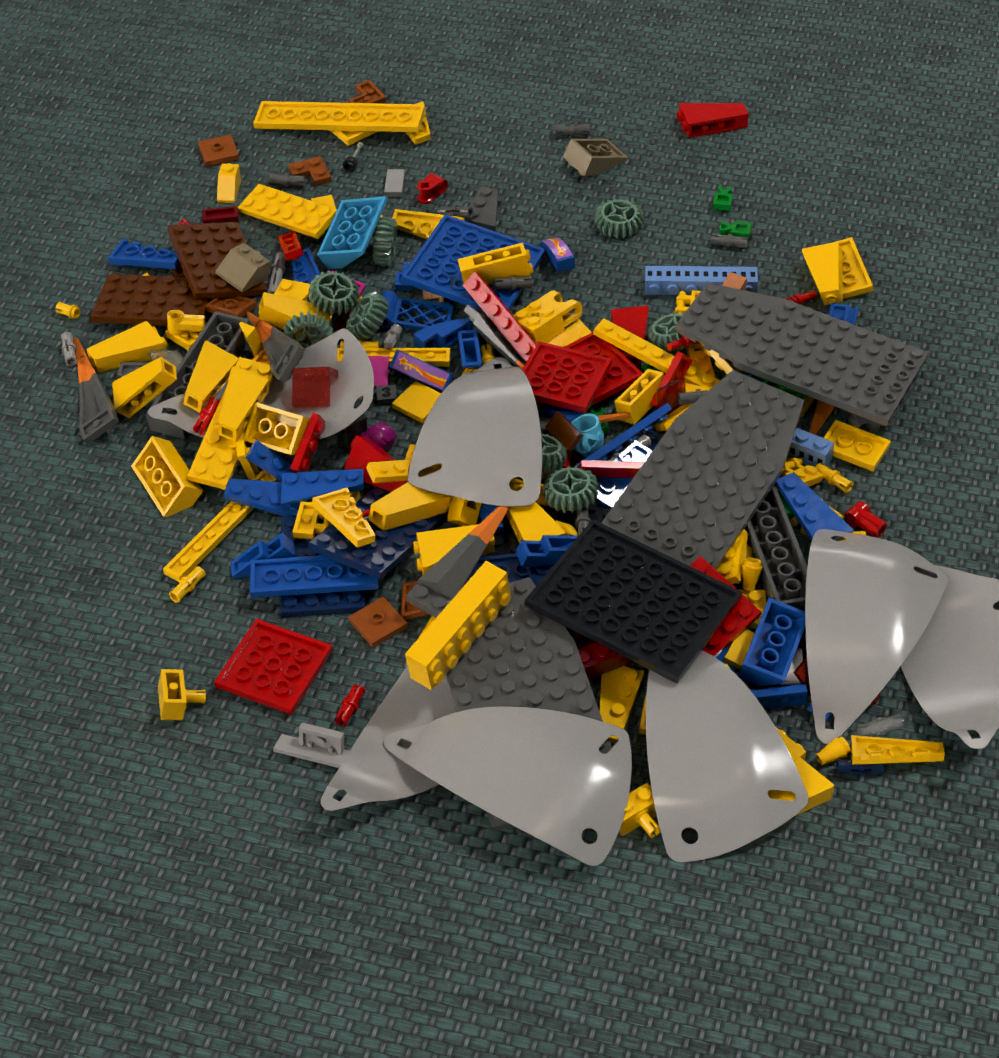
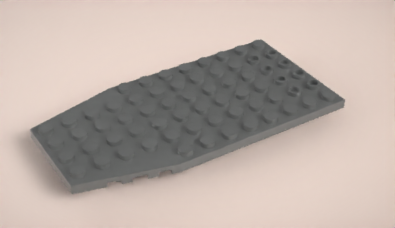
[675,283,928,426]
[602,370,804,570]
[446,577,612,834]

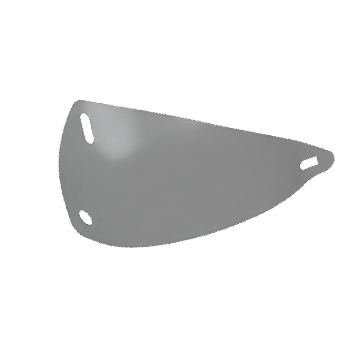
[148,329,374,445]
[408,357,542,506]
[805,529,948,744]

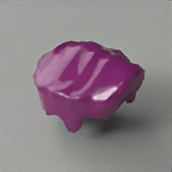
[361,422,397,452]

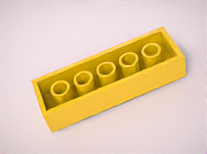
[405,561,511,691]

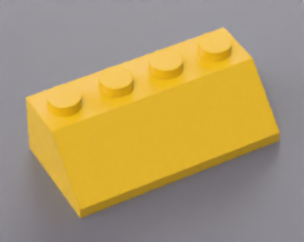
[131,436,203,517]

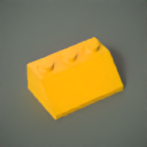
[243,402,310,456]

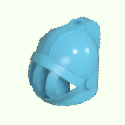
[571,413,604,457]

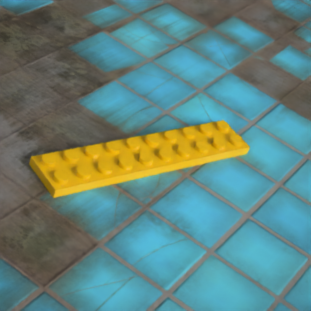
[253,101,426,133]

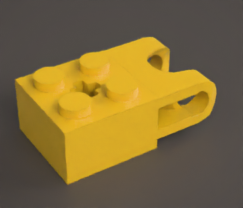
[513,290,583,343]

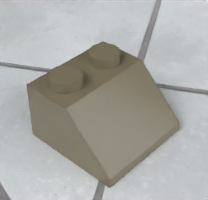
[215,243,270,292]

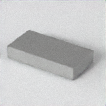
[384,169,405,197]

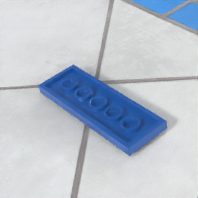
[250,555,379,598]

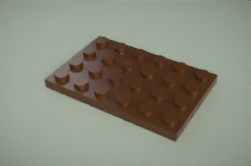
[167,222,267,299]
[90,274,212,326]

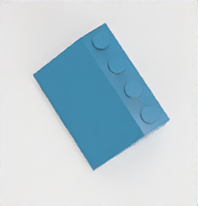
[317,196,388,269]

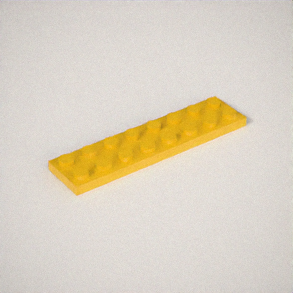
[187,357,274,490]

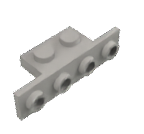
[273,723,365,768]

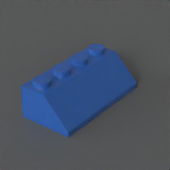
[738,597,805,686]

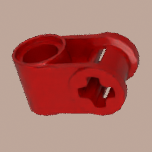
[417,173,448,204]

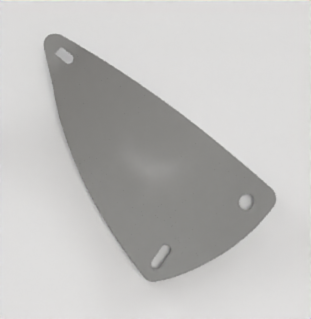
[901,565,999,749]
[646,651,808,862]
[321,666,457,811]
[384,706,632,866]

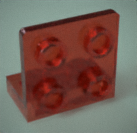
[292,367,338,408]

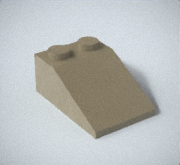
[563,139,628,177]

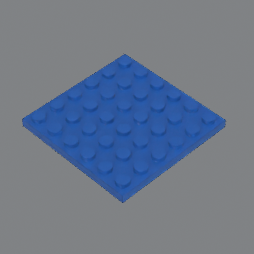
[401,214,545,311]

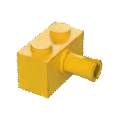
[158,669,206,720]
[619,783,661,838]

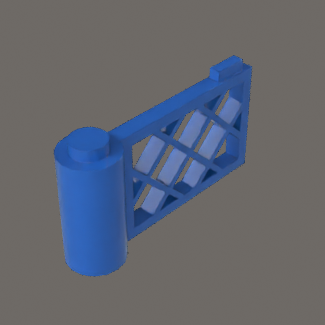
[380,291,454,331]

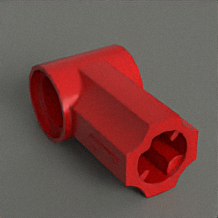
[843,501,888,538]

